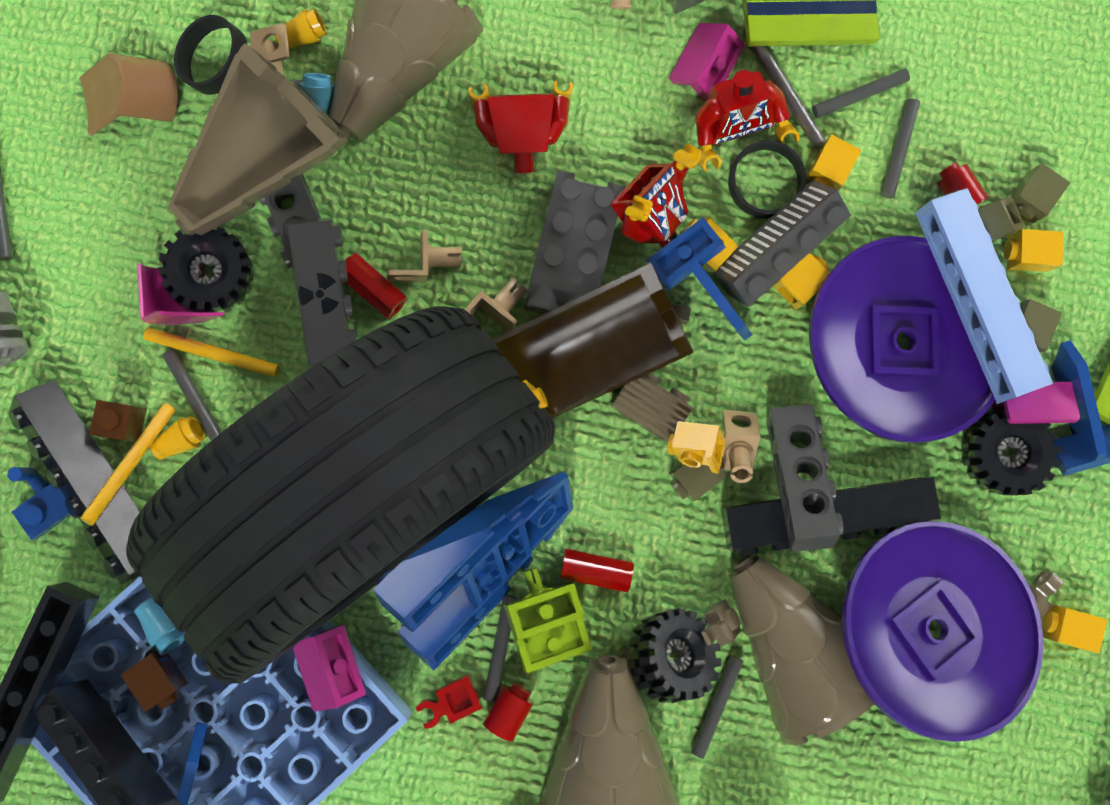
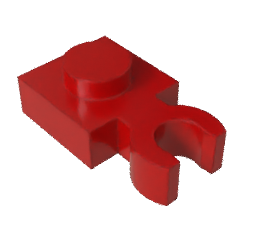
[416,674,483,729]

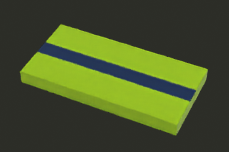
[743,0,880,47]

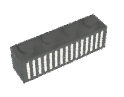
[713,180,851,307]

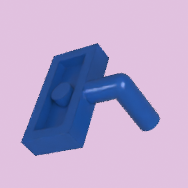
[7,467,70,540]

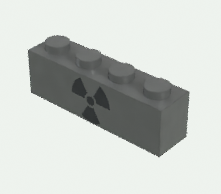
[287,217,357,365]

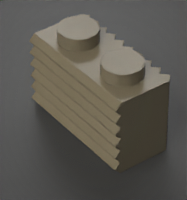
[611,373,693,443]

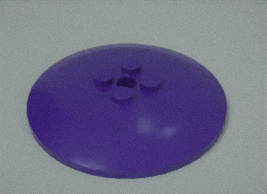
[809,236,995,443]
[842,521,1043,742]

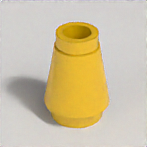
[274,8,327,49]
[150,416,206,460]

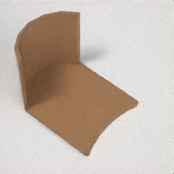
[79,53,178,136]

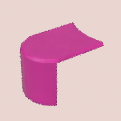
[137,263,226,325]

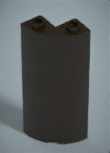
[492,263,694,419]

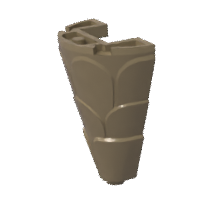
[329,0,483,142]
[168,43,348,235]
[729,555,874,745]
[539,655,679,805]

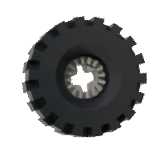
[158,227,253,313]
[961,410,1062,496]
[628,608,721,703]

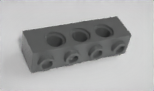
[259,174,321,268]
[767,404,843,552]

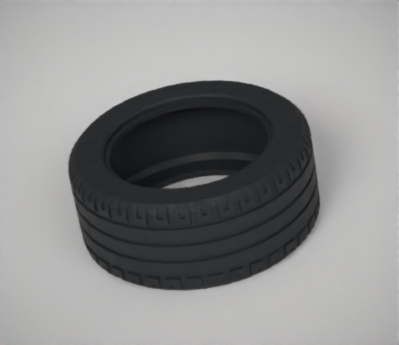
[126,306,555,684]

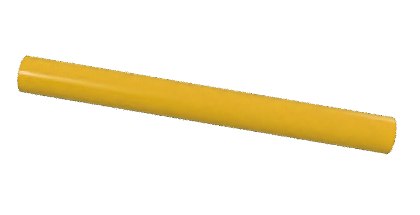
[143,327,280,377]
[80,403,176,526]

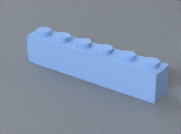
[915,188,1053,404]

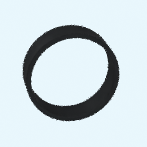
[174,15,247,95]
[728,140,806,219]

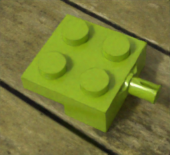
[503,568,592,673]

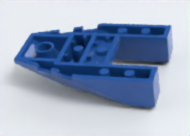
[373,472,573,671]

